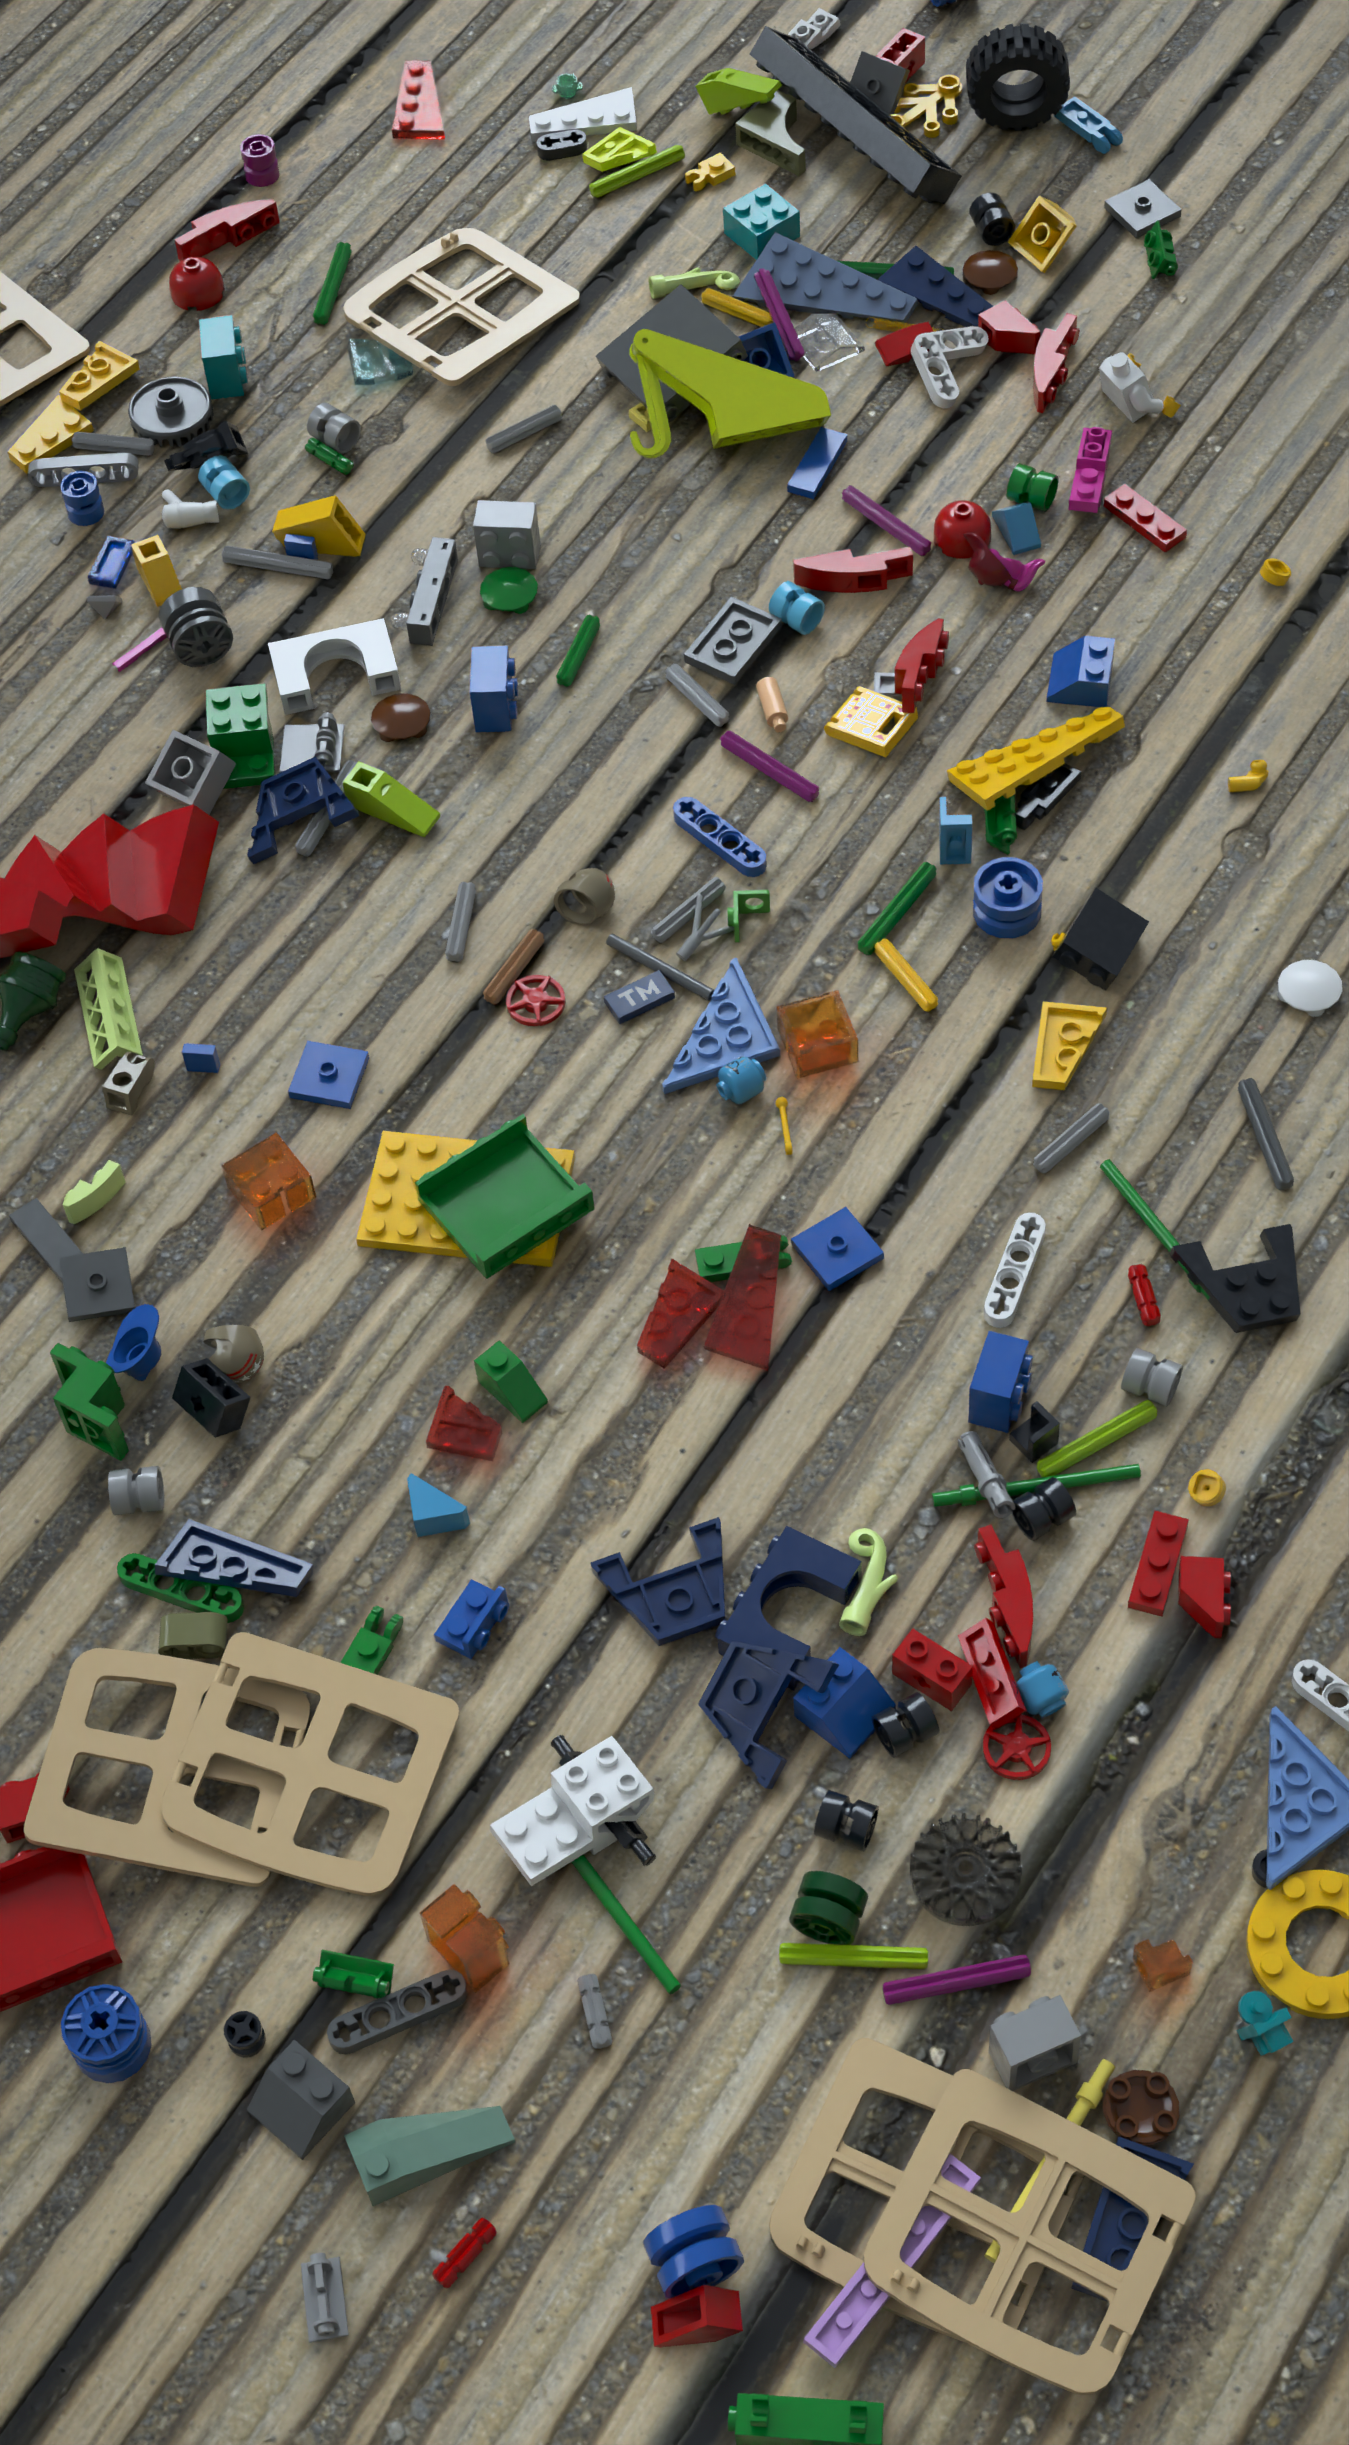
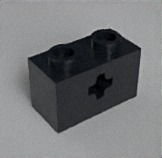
[172,1358,251,1438]

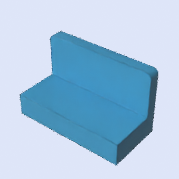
[939,797,972,865]

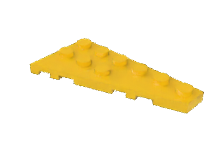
[947,707,1125,811]

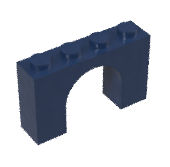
[715,1526,862,1691]

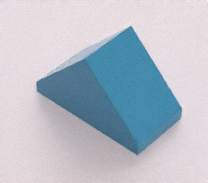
[992,503,1041,555]
[407,1473,470,1537]

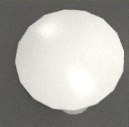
[1278,960,1342,1017]

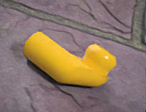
[1228,760,1269,793]

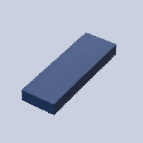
[787,427,847,499]

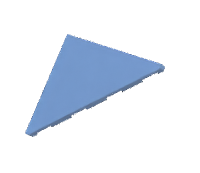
[662,958,780,1094]
[1266,1706,1349,1890]

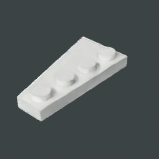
[529,87,637,142]

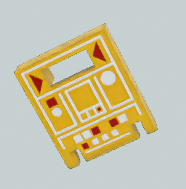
[824,686,918,758]

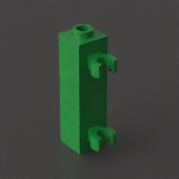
[728,2393,884,2445]

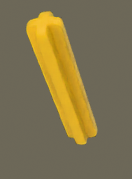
[701,288,774,327]
[874,939,938,1012]

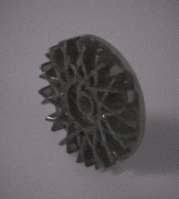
[910,1813,1022,1926]

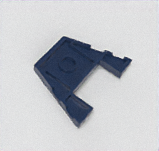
[247,757,359,864]
[590,1517,725,1646]
[698,1641,839,1789]

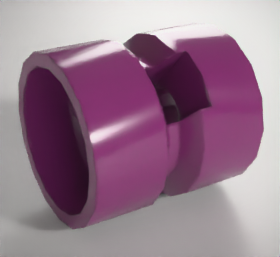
[240,134,280,187]

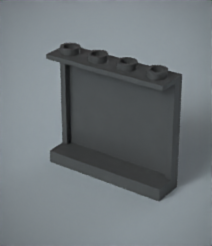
[596,284,748,423]

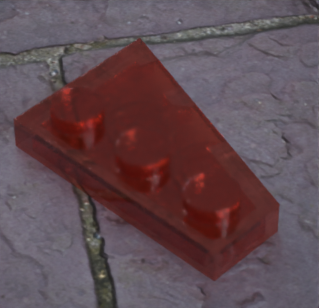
[637,1259,726,1369]

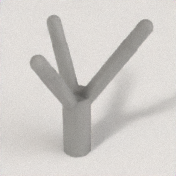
[676,894,734,961]

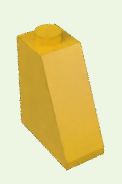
[272,495,366,557]

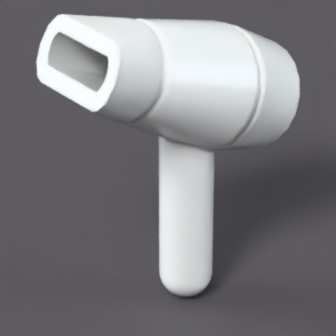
[162,489,219,529]

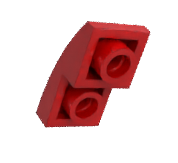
[874,321,934,367]

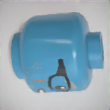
[716,1056,766,1104]
[1016,1661,1069,1718]

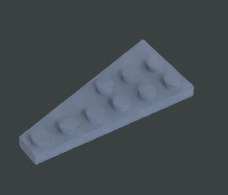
[732,232,918,326]

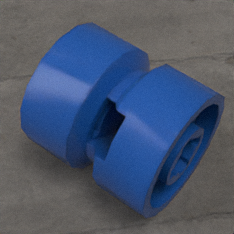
[60,471,105,526]

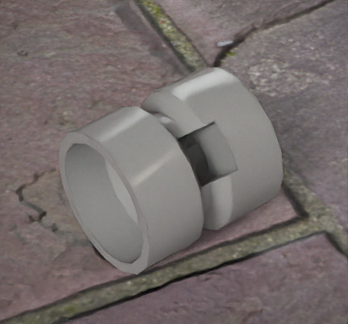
[307,403,361,454]
[1121,1348,1183,1407]
[108,1466,164,1515]

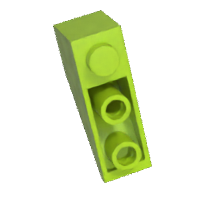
[695,68,782,115]
[343,761,441,838]

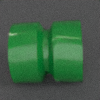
[1006,463,1059,512]

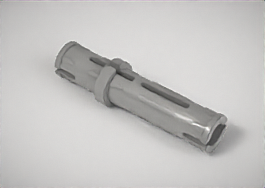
[958,1431,1015,1518]

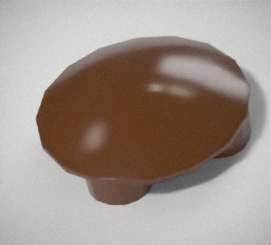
[962,250,1018,295]
[371,693,431,742]
[1103,2070,1180,2146]

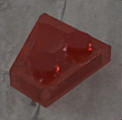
[426,1386,502,1461]

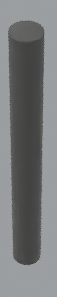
[606,933,714,1001]

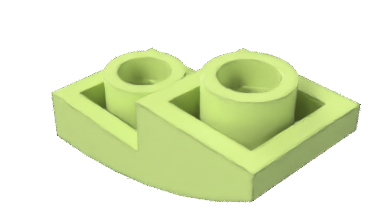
[63,1160,126,1224]

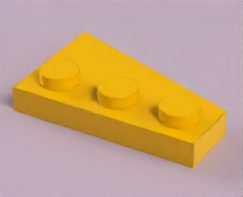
[59,341,140,411]

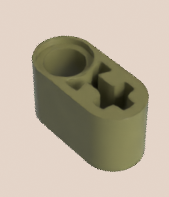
[158,1612,228,1659]

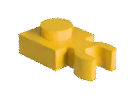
[685,153,736,192]

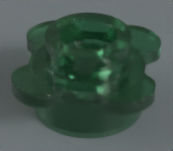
[552,73,583,99]

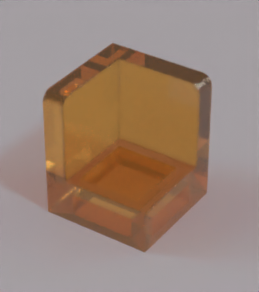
[1133,1939,1193,1992]

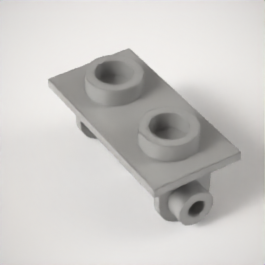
[301,2253,349,2343]

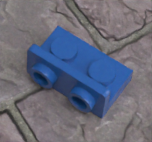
[434,1579,509,1659]

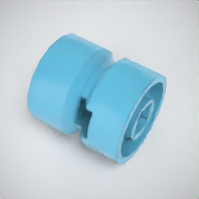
[198,455,250,510]
[769,581,825,635]

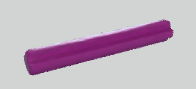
[754,268,805,361]
[842,485,931,556]
[720,730,819,802]
[882,1955,1031,2005]

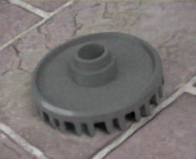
[128,377,214,448]

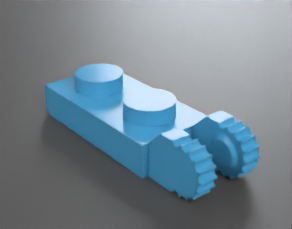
[1054,97,1123,154]

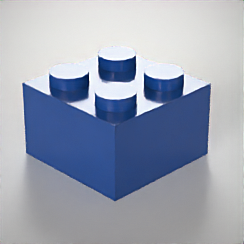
[470,646,518,732]
[968,1331,1033,1433]

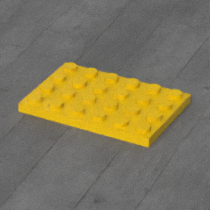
[356,1131,575,1267]

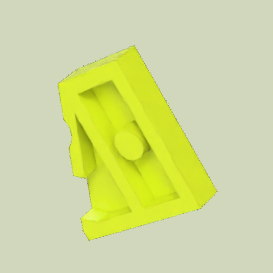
[582,127,657,172]

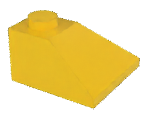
[1008,196,1077,273]

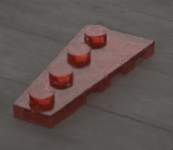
[704,1224,781,1371]

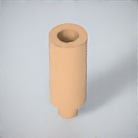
[756,677,788,732]

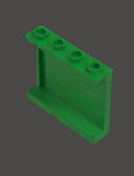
[415,1114,595,1279]

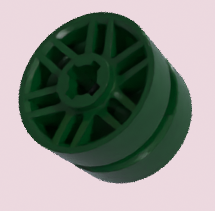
[789,1871,868,1945]

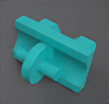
[1236,1991,1294,2056]

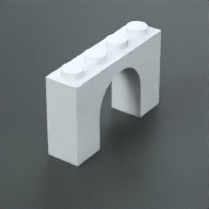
[268,618,401,715]

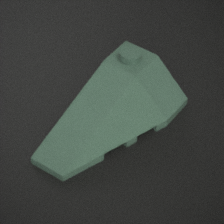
[344,2106,515,2206]

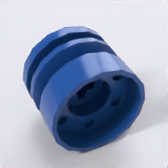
[61,1984,152,2083]

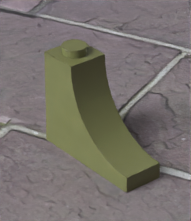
[735,90,806,176]

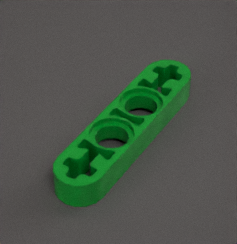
[117,1553,244,1623]

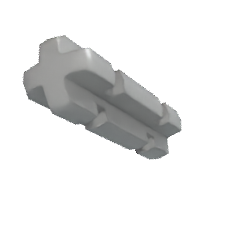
[577,1974,612,2049]

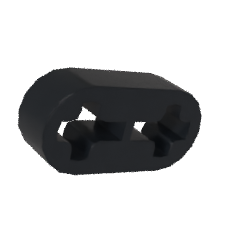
[537,129,587,161]

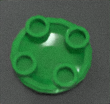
[480,567,538,614]

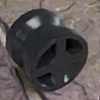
[224,2011,266,2058]

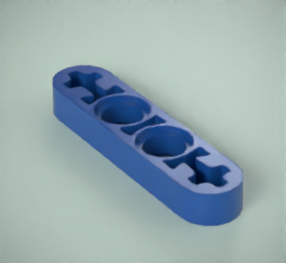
[673,797,767,877]

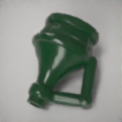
[0,952,66,1052]

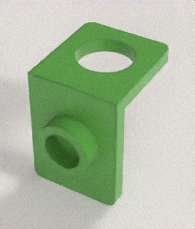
[727,890,770,943]

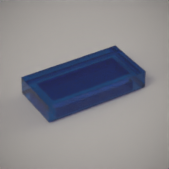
[87,536,135,589]

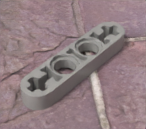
[28,453,138,487]

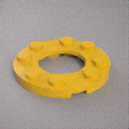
[1246,1870,1349,2019]

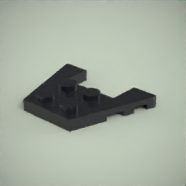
[1169,1224,1301,1333]

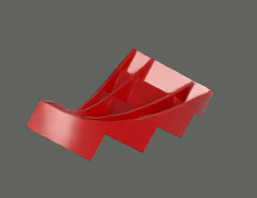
[0,804,219,958]

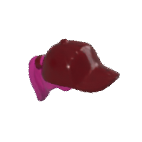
[964,532,1045,592]

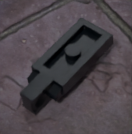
[1015,763,1081,830]

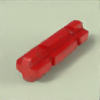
[1128,1264,1161,1326]
[432,2217,497,2289]

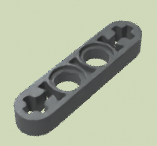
[327,1969,468,2055]

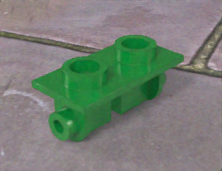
[1144,221,1178,279]
[984,795,1017,855]
[312,1949,394,1999]

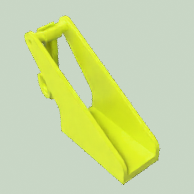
[629,329,831,458]

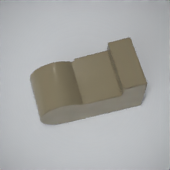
[102,1052,155,1115]

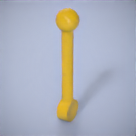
[775,1097,793,1155]

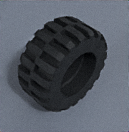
[966,23,1070,131]

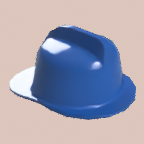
[106,1304,162,1381]

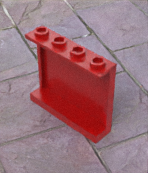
[0,1847,122,2012]

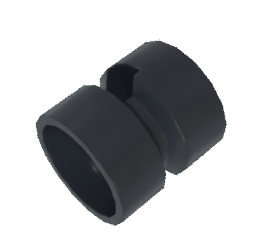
[969,192,1015,246]
[1011,1477,1076,1541]
[872,1692,940,1758]
[814,1790,879,1852]

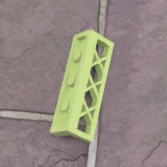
[74,948,143,1070]

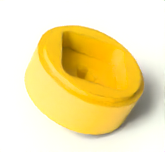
[1260,558,1291,586]
[1188,1469,1226,1506]

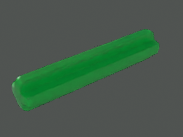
[556,615,600,687]

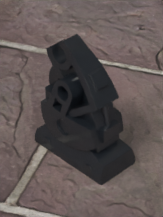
[164,421,248,471]

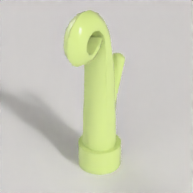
[648,268,740,299]
[839,1528,898,1636]

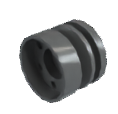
[159,587,234,667]

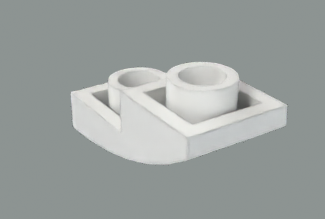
[788,8,841,49]

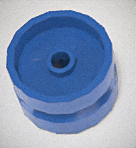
[973,857,1043,939]
[643,2205,744,2299]

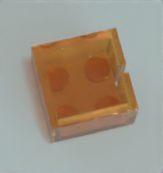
[776,990,859,1079]
[221,1132,317,1231]
[420,1884,510,1993]

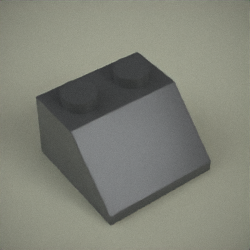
[247,2040,355,2160]

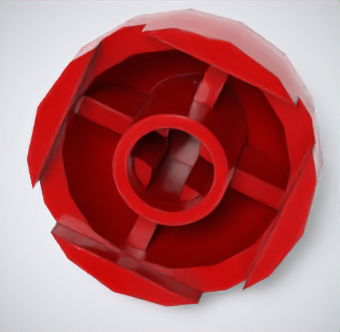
[169,257,225,311]
[933,500,991,559]

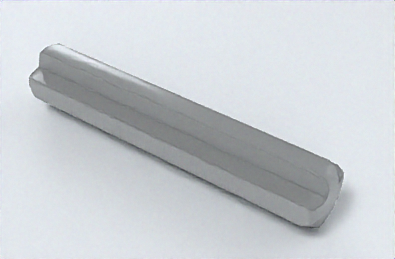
[486,405,562,454]
[72,432,155,456]
[665,663,729,727]
[651,877,726,943]
[445,881,476,962]
[1033,1103,1110,1174]

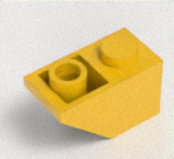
[131,535,182,607]

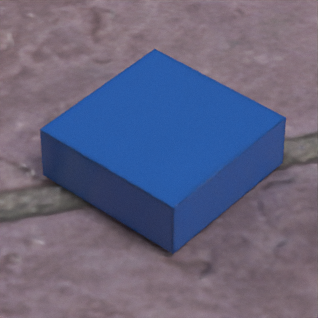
[284,534,318,560]
[182,1043,220,1073]

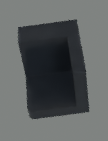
[1009,1401,1060,1463]

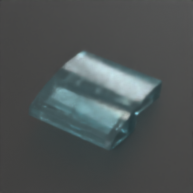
[347,338,413,385]

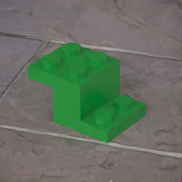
[206,683,275,789]
[50,1343,129,1461]

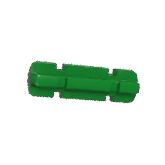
[305,437,354,475]

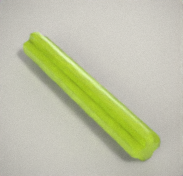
[589,145,685,198]
[1036,1400,1158,1477]
[779,1943,928,1969]

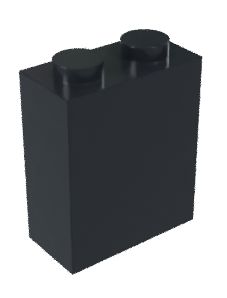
[1052,888,1149,991]

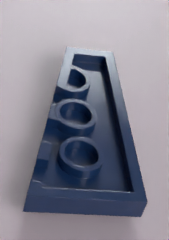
[877,246,993,327]
[1071,2137,1194,2302]

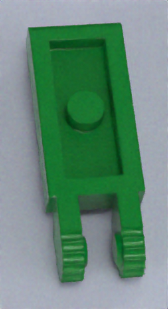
[695,1235,792,1284]
[340,1605,404,1675]

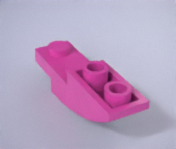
[1068,427,1112,513]

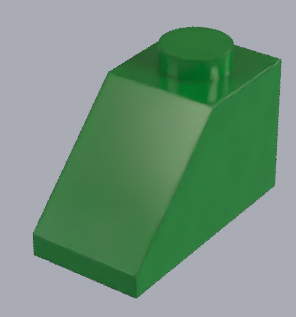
[474,1340,548,1423]

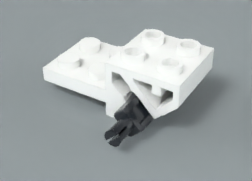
[490,1735,656,1886]

